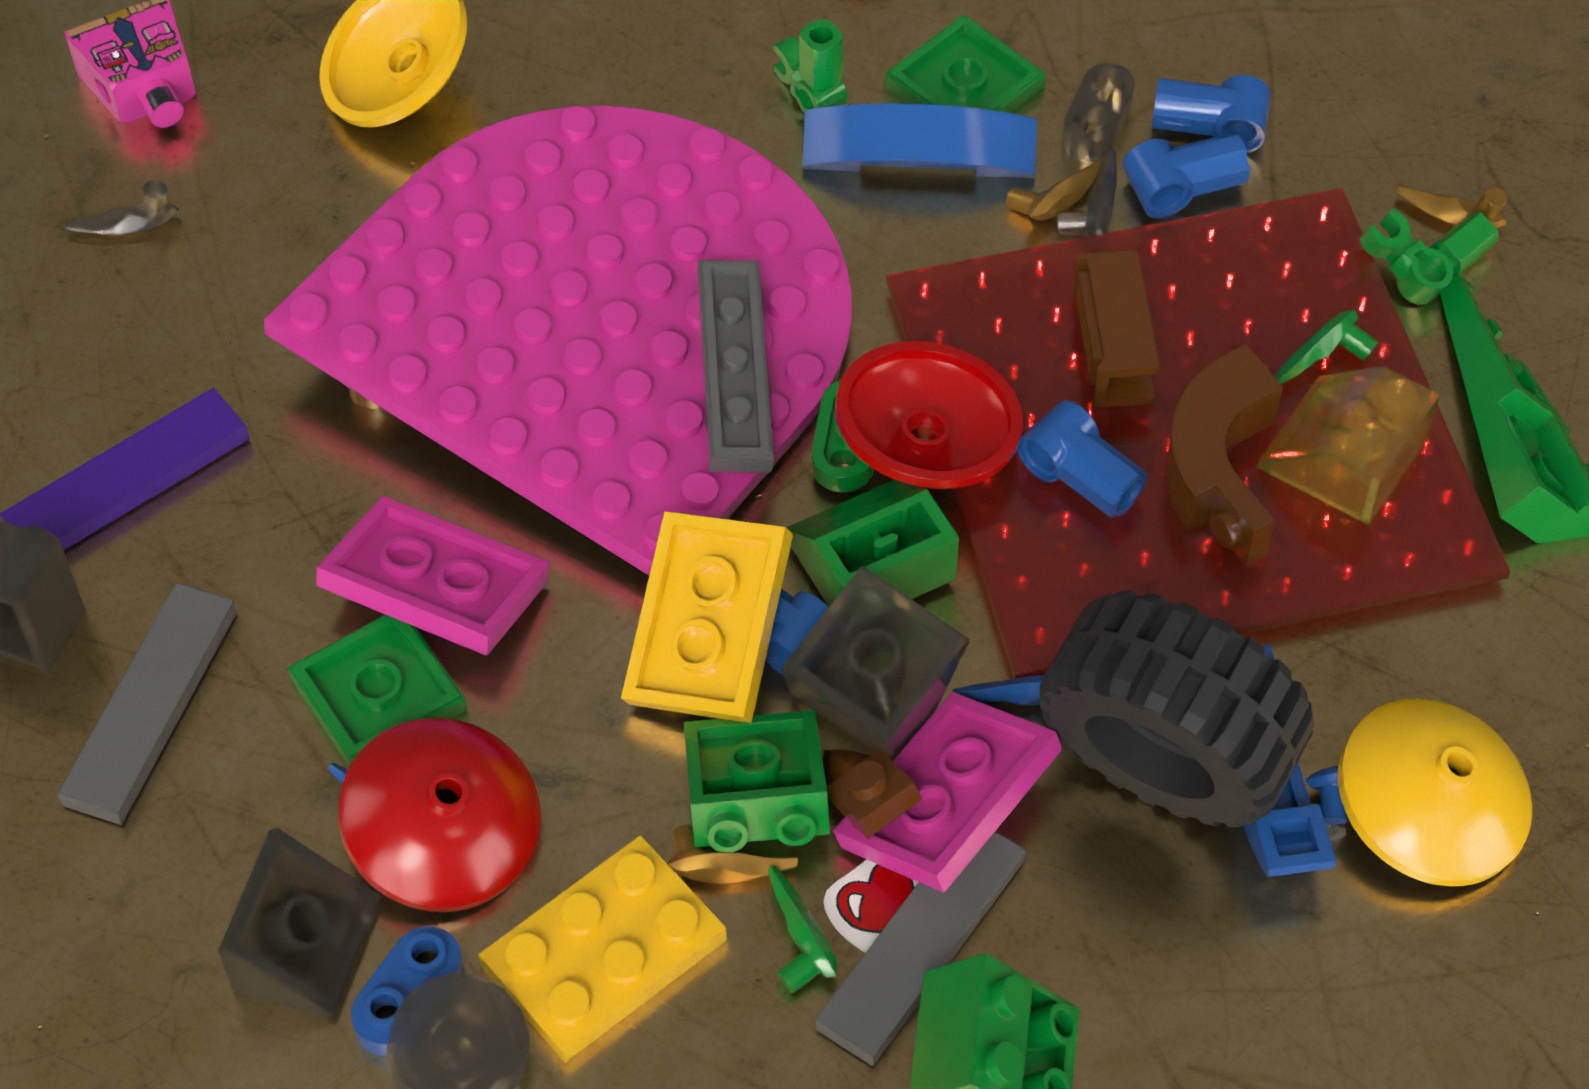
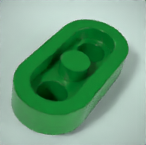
[812,380,874,492]

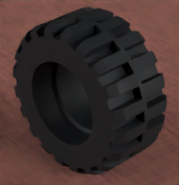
[1039,591,1314,827]

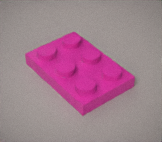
[316,496,550,656]
[833,692,1062,893]

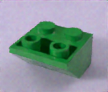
[786,480,959,630]
[909,953,1080,1089]

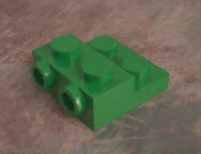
[684,710,830,853]

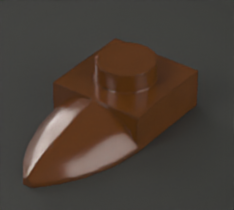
[823,749,922,839]

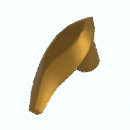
[1006,157,1106,221]
[1397,184,1508,229]
[667,825,797,883]

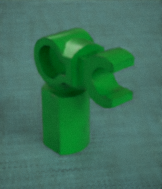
[773,20,848,114]
[1359,209,1499,305]

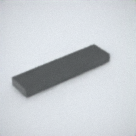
[696,260,774,472]
[57,582,237,825]
[815,831,1026,1066]

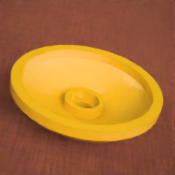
[320,0,467,127]
[1338,698,1532,886]

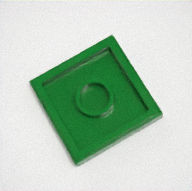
[884,14,1046,113]
[287,614,468,767]

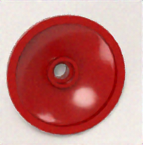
[835,341,1023,489]
[337,718,541,912]

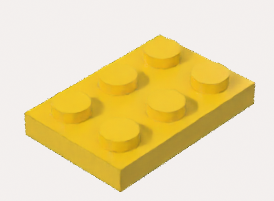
[621,511,793,723]
[478,835,727,1063]

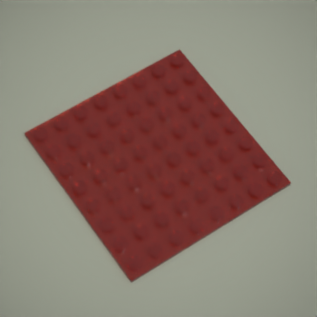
[886,188,1511,679]

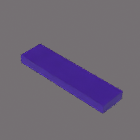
[0,387,250,567]

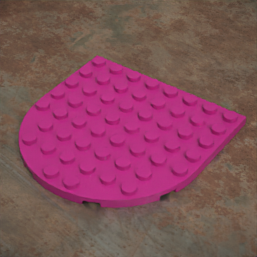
[264,106,852,575]

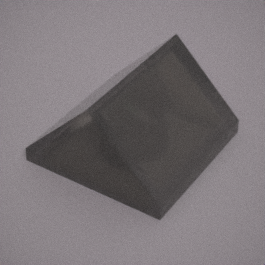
[218,828,381,1018]

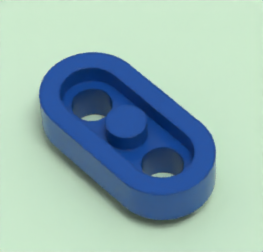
[351,926,464,1056]

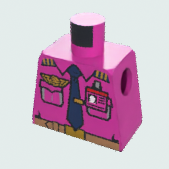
[64,0,196,128]

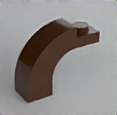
[1166,344,1283,567]

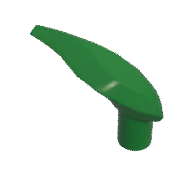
[1275,310,1378,384]
[768,866,837,994]

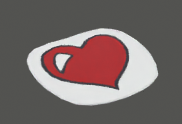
[823,860,919,953]

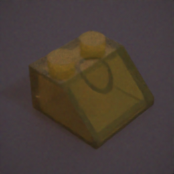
[1257,366,1440,525]

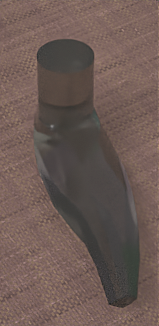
[1058,148,1117,239]
[65,180,179,235]

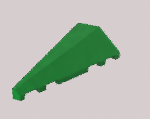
[1440,274,1589,544]

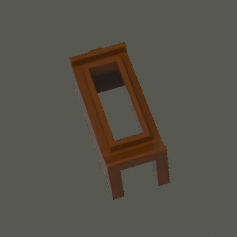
[1073,249,1160,408]

